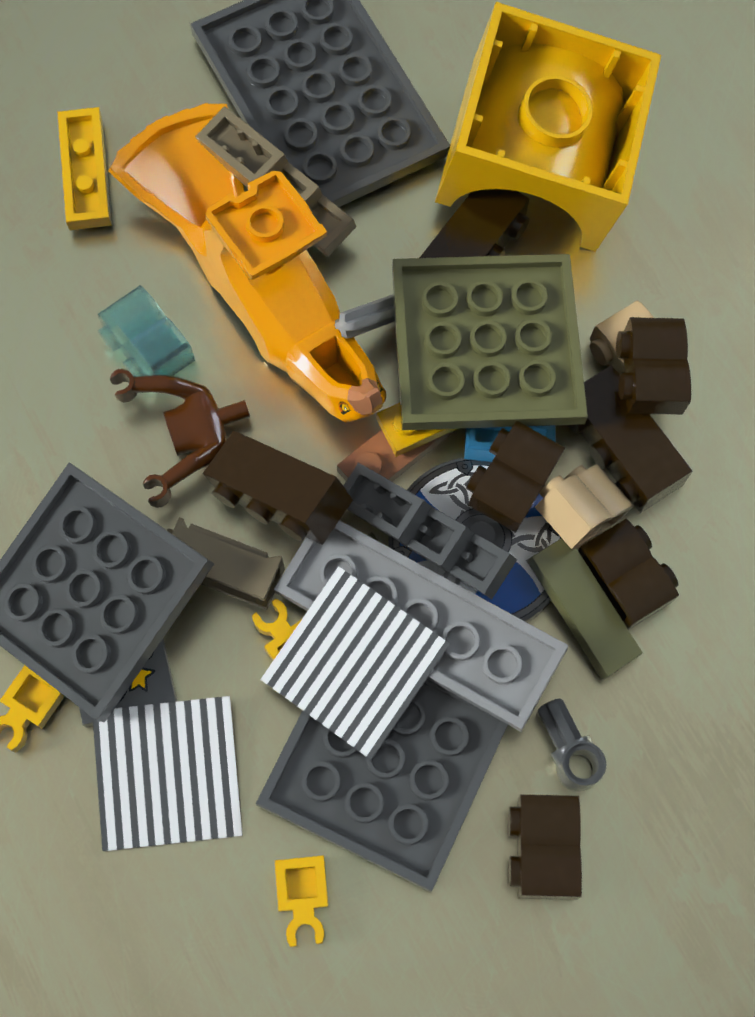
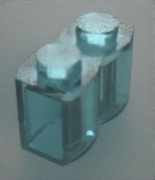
[97,285,195,376]

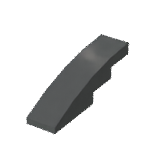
[343,462,517,599]

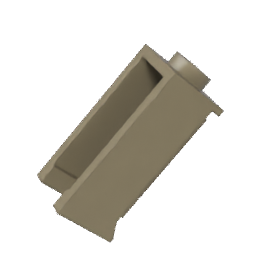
[167,517,285,610]

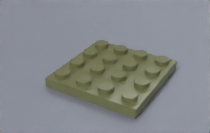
[392,254,588,430]

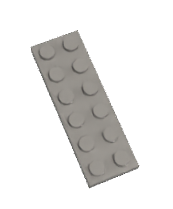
[274,520,568,732]

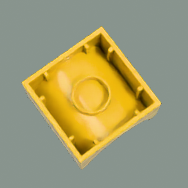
[435,2,661,252]

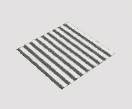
[260,566,450,760]
[93,696,242,851]

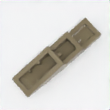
[195,106,357,258]

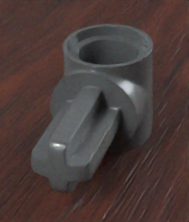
[538,698,606,791]

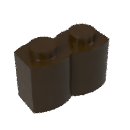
[616,317,691,415]
[466,421,565,533]
[578,518,679,630]
[508,795,582,900]

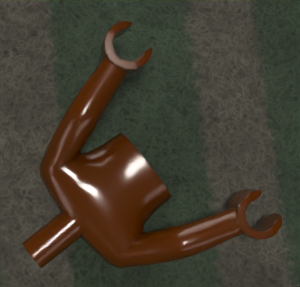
[110,369,250,508]

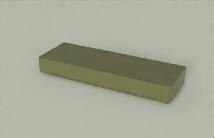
[526,538,643,679]

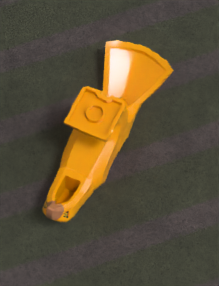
[108,103,386,423]

